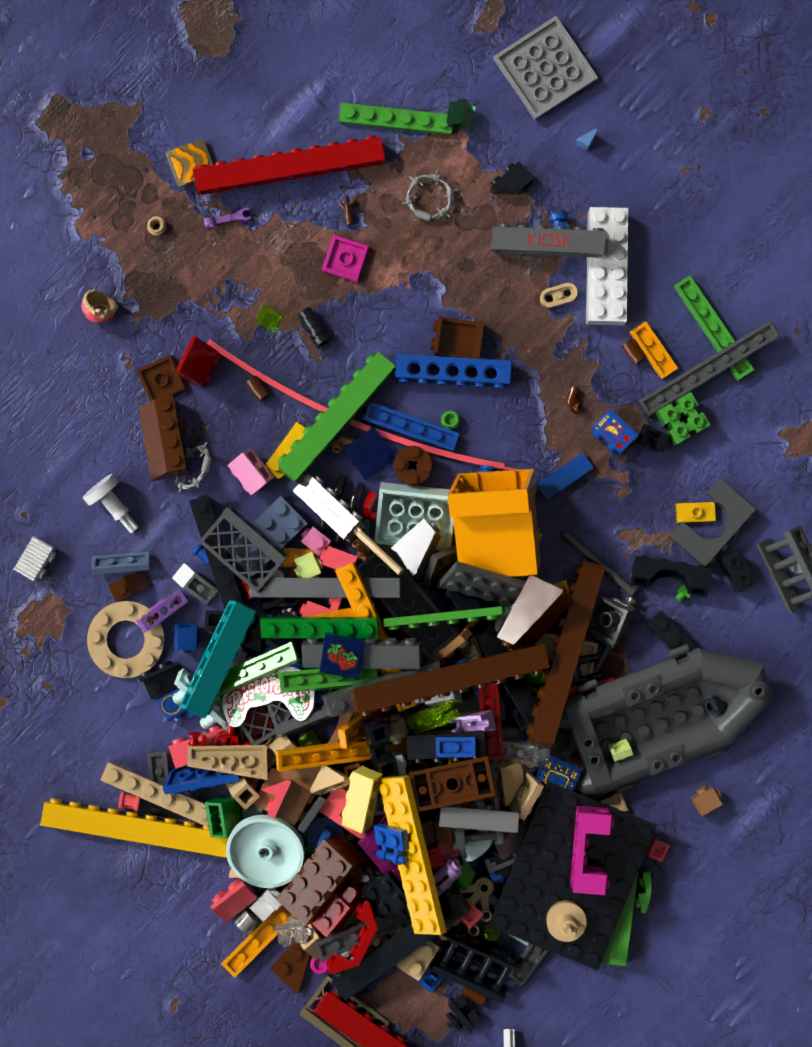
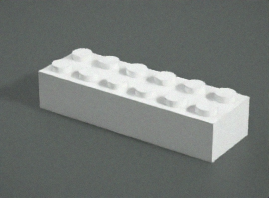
[586,207,628,325]

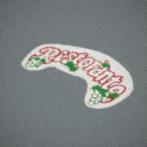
[222,666,315,727]

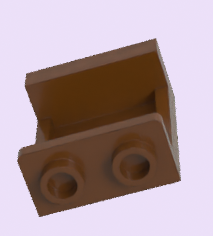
[430,315,484,359]

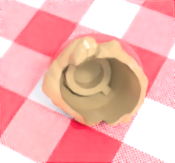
[81,289,118,323]

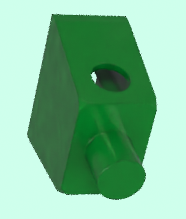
[205,795,243,838]

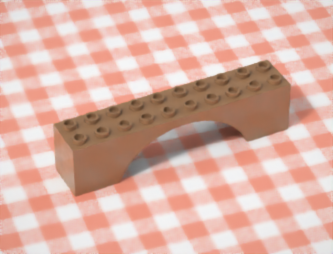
[253,638,365,826]

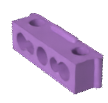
[136,589,188,633]

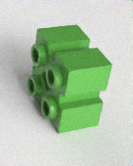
[655,392,710,446]

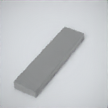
[439,807,519,833]

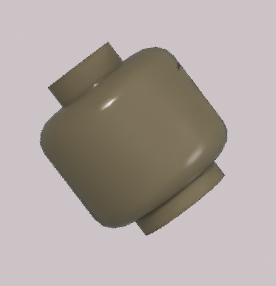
[384,714,409,745]

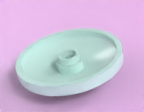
[226,815,305,888]

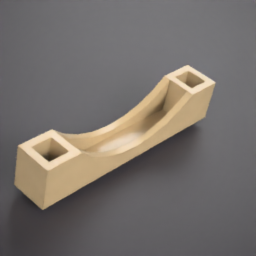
[100,761,209,827]

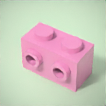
[227,448,275,496]

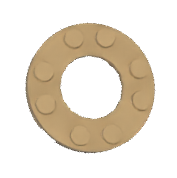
[87,601,165,678]

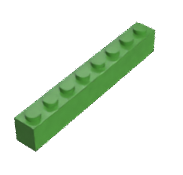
[278,352,396,484]

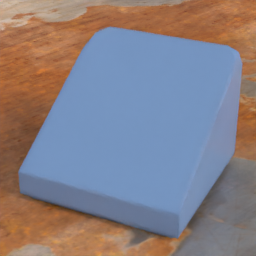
[575,129,598,151]

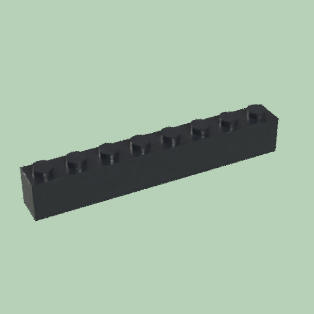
[442,591,539,733]
[332,888,471,1001]

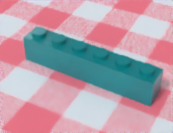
[179,600,256,719]

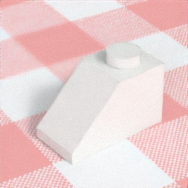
[172,563,218,605]

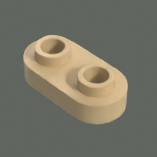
[540,283,577,308]

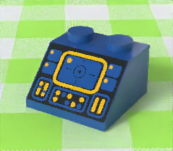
[533,754,582,798]

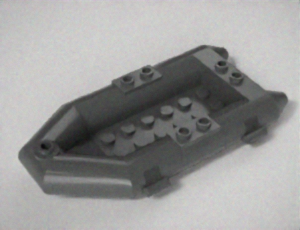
[558,644,774,797]

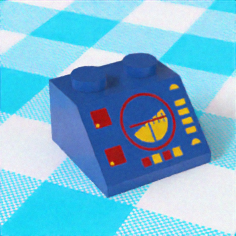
[590,409,638,455]

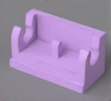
[448,710,496,733]

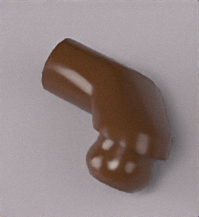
[566,386,584,414]

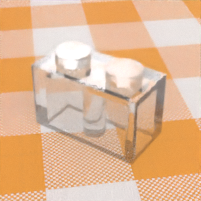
[503,739,550,767]

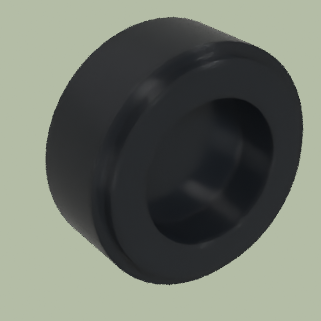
[704,696,724,716]

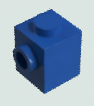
[174,623,197,653]

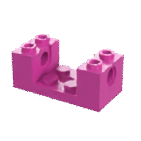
[570,806,615,895]

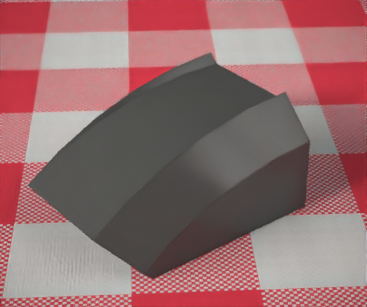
[586,593,636,648]

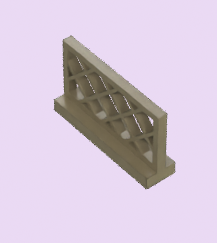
[299,975,390,1047]

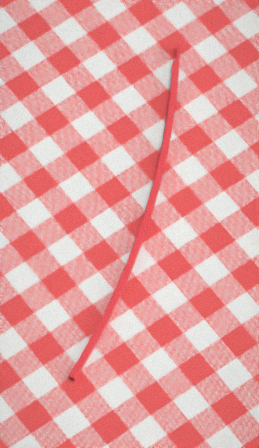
[207,339,521,470]

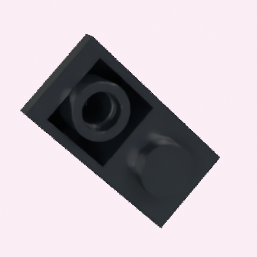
[490,161,534,195]

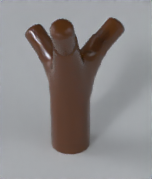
[339,194,357,225]

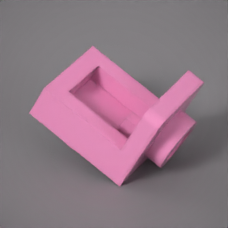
[300,526,331,556]

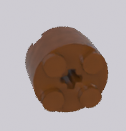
[394,446,432,486]

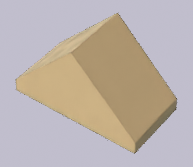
[310,765,350,796]

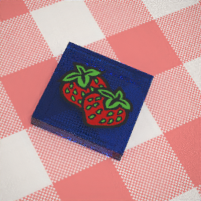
[319,632,365,680]

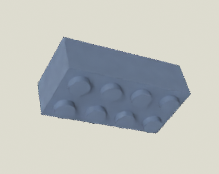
[225,496,309,578]

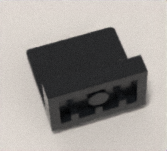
[137,661,181,700]

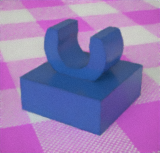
[416,965,444,994]

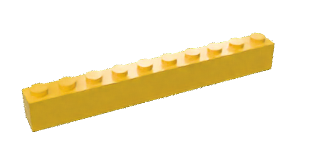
[40,798,229,858]

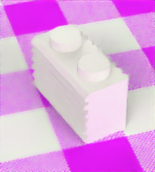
[14,536,56,581]

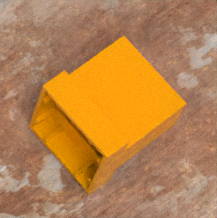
[448,469,541,577]

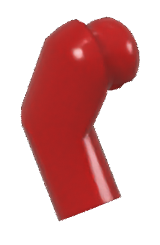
[363,492,377,521]

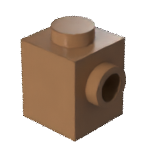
[690,785,723,816]

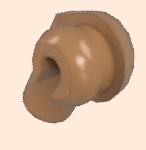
[352,539,370,564]

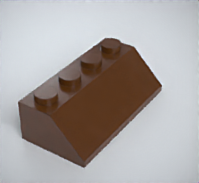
[139,395,189,481]

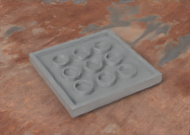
[493,16,598,120]

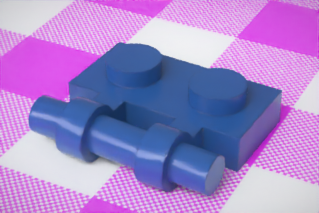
[374,823,409,865]

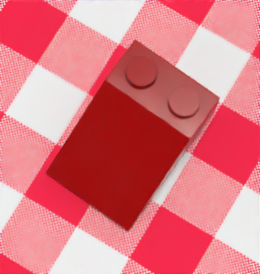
[176,335,221,388]

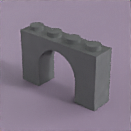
[668,479,756,567]

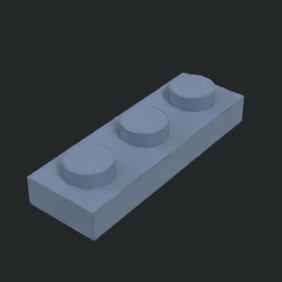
[91,551,151,575]

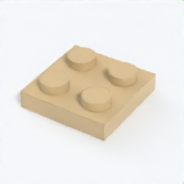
[508,769,544,821]

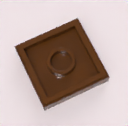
[136,354,187,401]

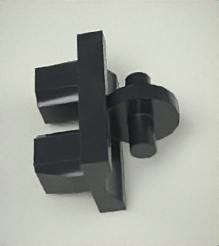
[446,995,481,1033]

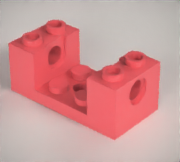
[299,546,358,617]
[319,786,386,839]

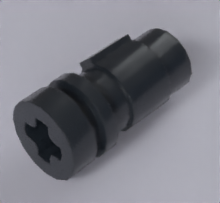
[298,307,332,348]

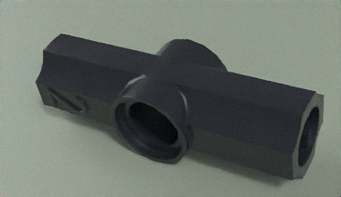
[261,597,317,615]

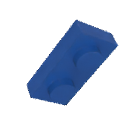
[436,737,477,757]

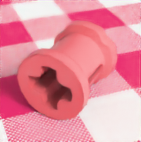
[118,791,141,812]

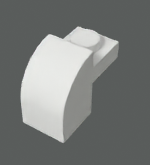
[249,888,281,922]

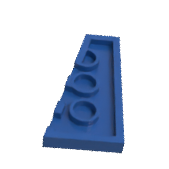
[163,767,241,795]

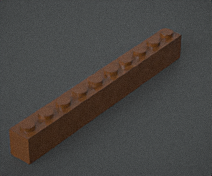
[526,560,606,749]
[350,644,550,716]

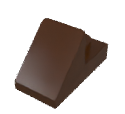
[108,570,151,602]

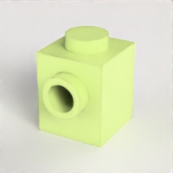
[294,552,323,578]

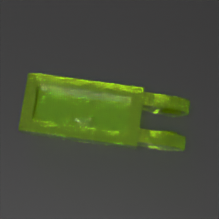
[406,700,460,735]

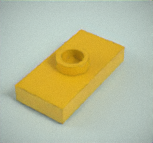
[676,502,716,523]

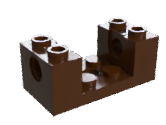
[409,756,497,814]

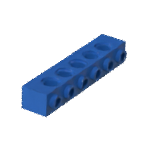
[395,354,511,389]

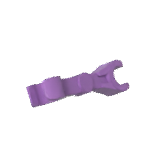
[204,208,252,228]

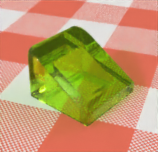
[255,305,282,331]

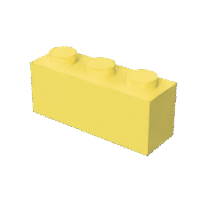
[342,766,383,833]

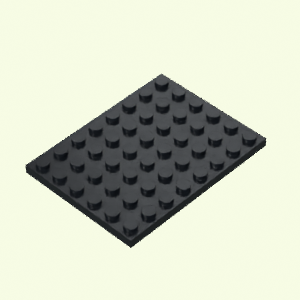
[489,780,657,970]

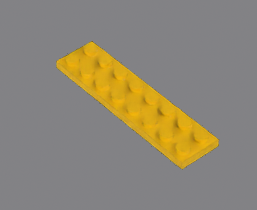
[378,776,447,935]

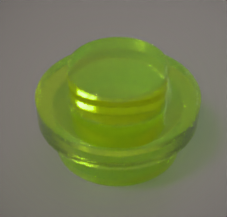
[482,925,501,941]

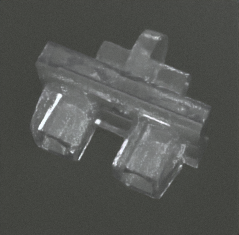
[274,914,315,947]

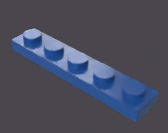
[363,402,460,452]

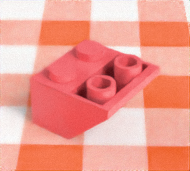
[210,878,259,923]

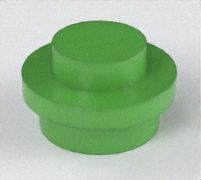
[441,410,460,430]

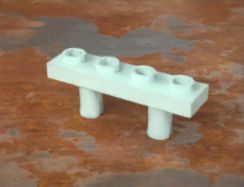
[173,668,227,731]

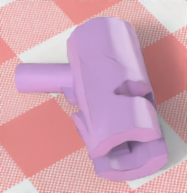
[433,858,462,897]

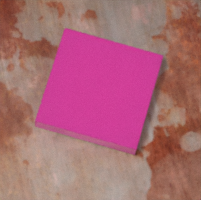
[322,235,370,283]

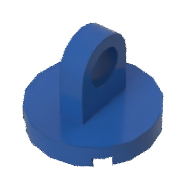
[306,816,345,852]

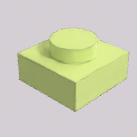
[608,739,633,761]

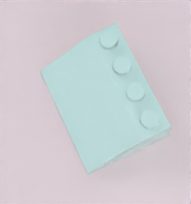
[374,482,454,551]

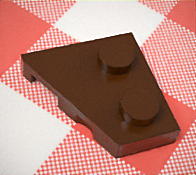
[270,939,309,994]

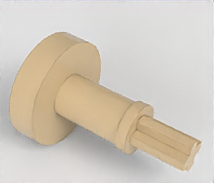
[546,900,586,942]

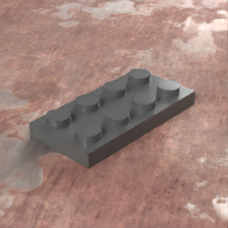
[440,561,526,607]

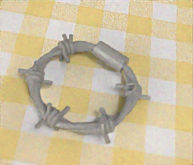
[402,169,458,221]
[175,442,212,493]

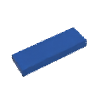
[537,453,593,500]

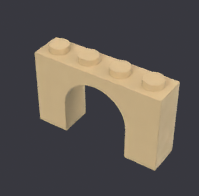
[225,734,298,810]

